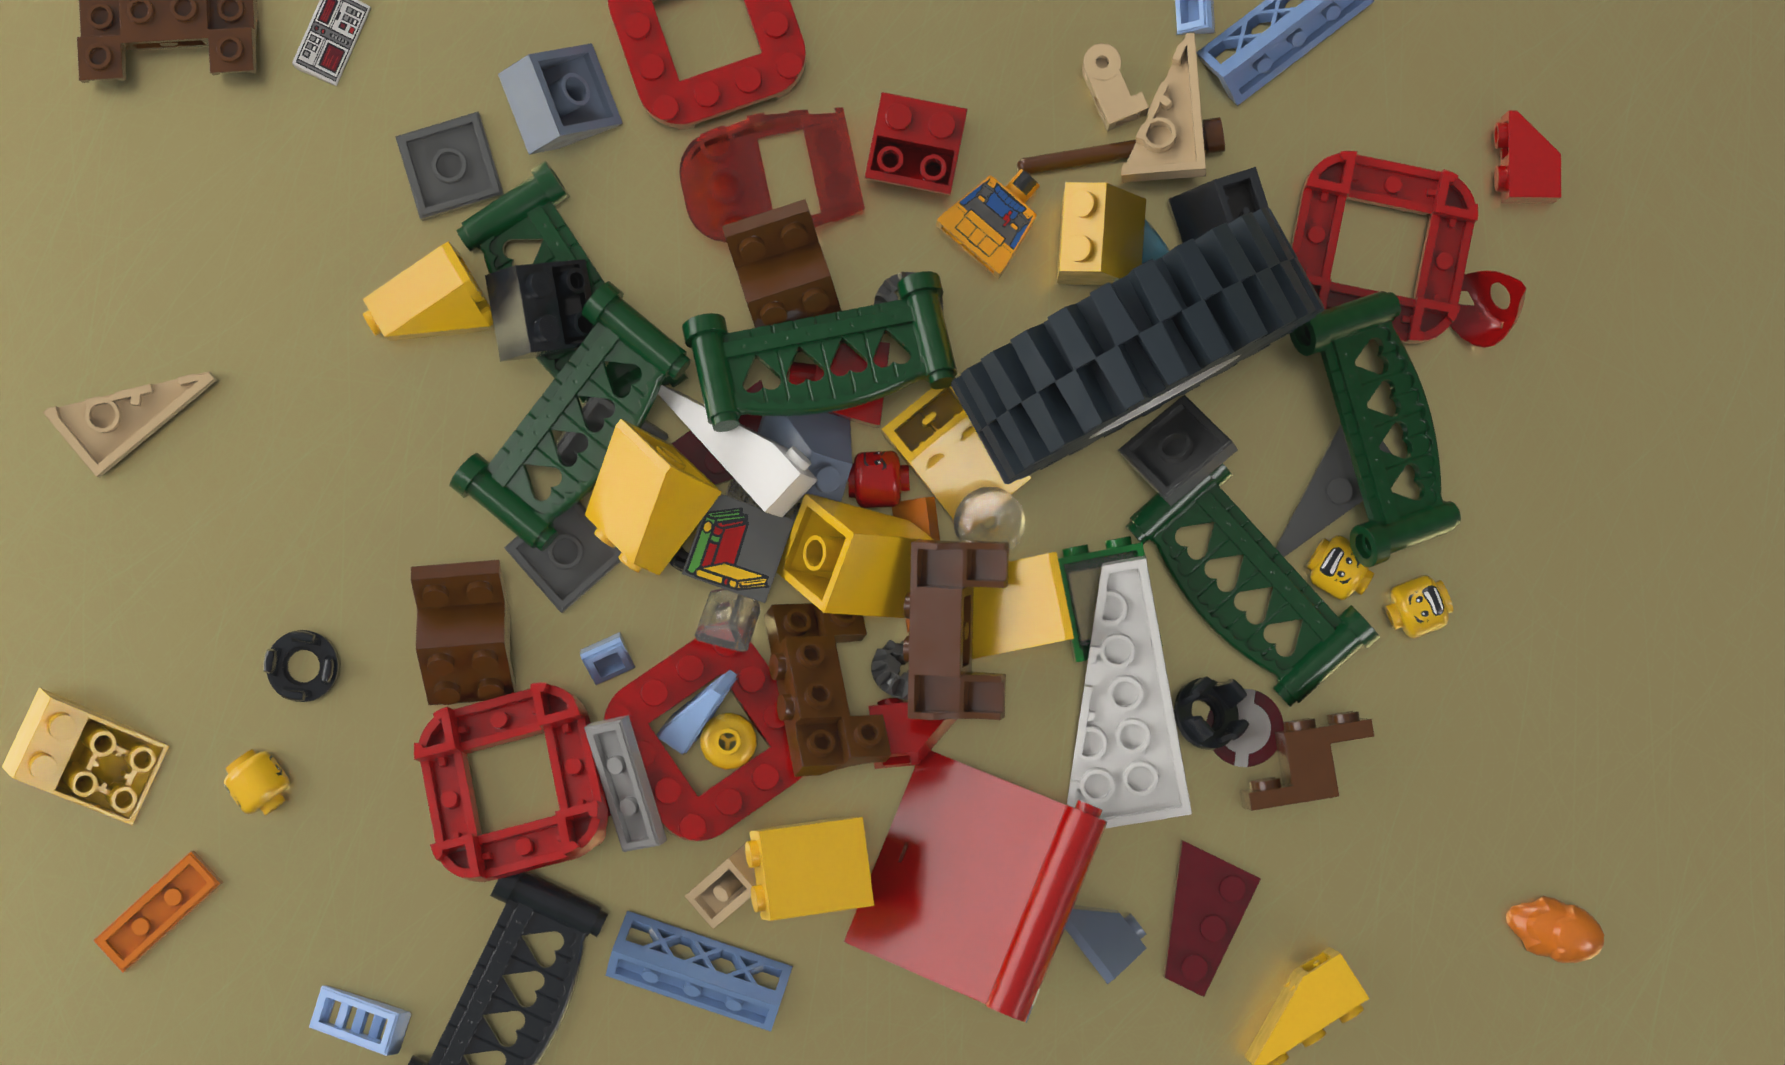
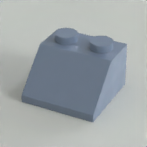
[498,43,623,155]

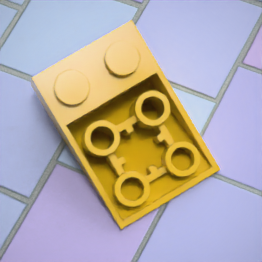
[881,386,1031,533]
[2,687,169,825]
[1245,947,1370,1065]

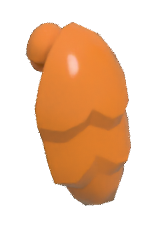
[1506,896,1604,963]

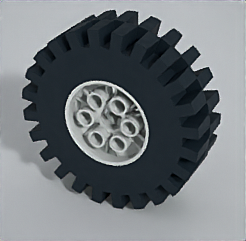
[951,208,1325,484]

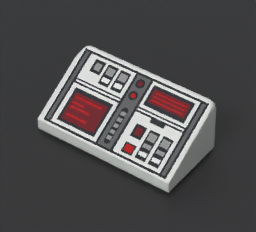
[292,0,371,86]

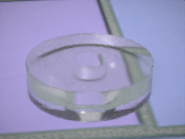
[954,486,1025,551]

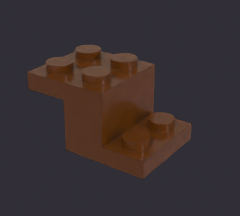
[722,199,842,353]
[410,560,516,705]
[1240,711,1374,811]

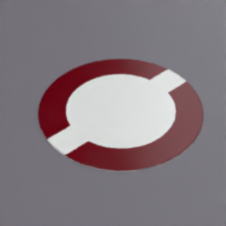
[1206,689,1284,767]

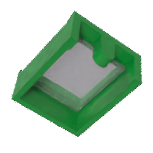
[1058,536,1163,663]

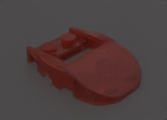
[679,107,865,243]

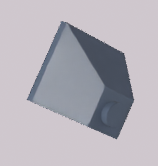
[758,413,852,502]
[1065,905,1147,984]

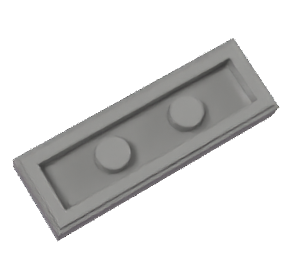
[584,715,667,852]

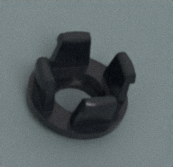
[263,630,339,702]
[1174,676,1249,750]

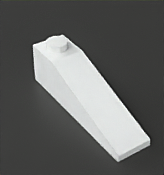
[658,385,818,517]

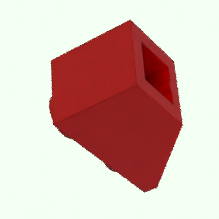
[1494,110,1561,203]
[869,698,957,769]

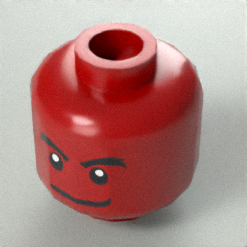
[848,451,910,508]

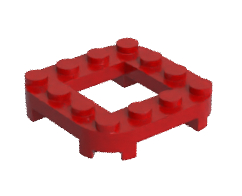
[608,0,806,130]
[1291,151,1478,344]
[603,630,803,842]
[414,682,608,882]

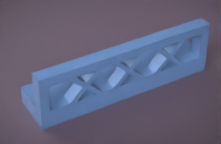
[1196,0,1374,106]
[605,911,793,1031]

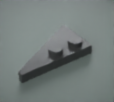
[1276,424,1404,557]

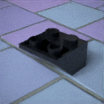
[1168,167,1269,243]
[485,259,595,362]

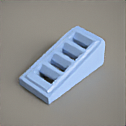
[657,670,737,755]
[309,985,411,1056]

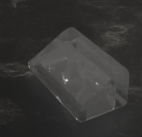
[695,588,760,651]

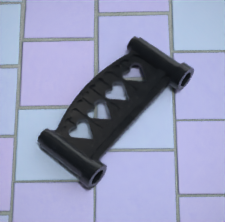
[408,871,608,1065]

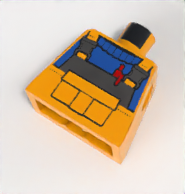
[936,169,1040,279]

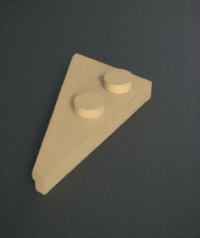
[1121,32,1206,183]
[43,371,217,477]

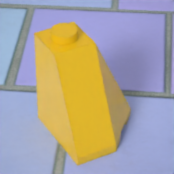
[362,241,495,341]

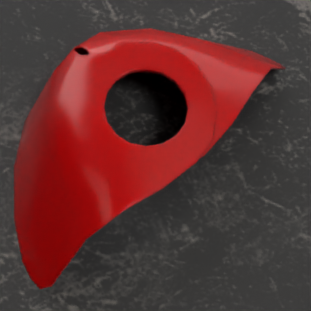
[1450,270,1527,348]

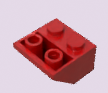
[865,92,968,195]

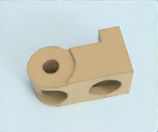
[1082,43,1149,132]

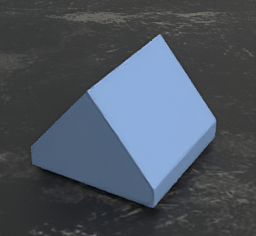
[1175,0,1215,35]
[580,632,635,685]

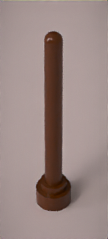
[1017,117,1225,174]

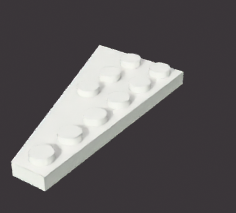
[1067,555,1192,829]

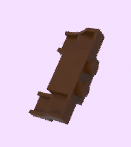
[77,0,258,83]
[903,539,1009,720]
[764,603,891,777]

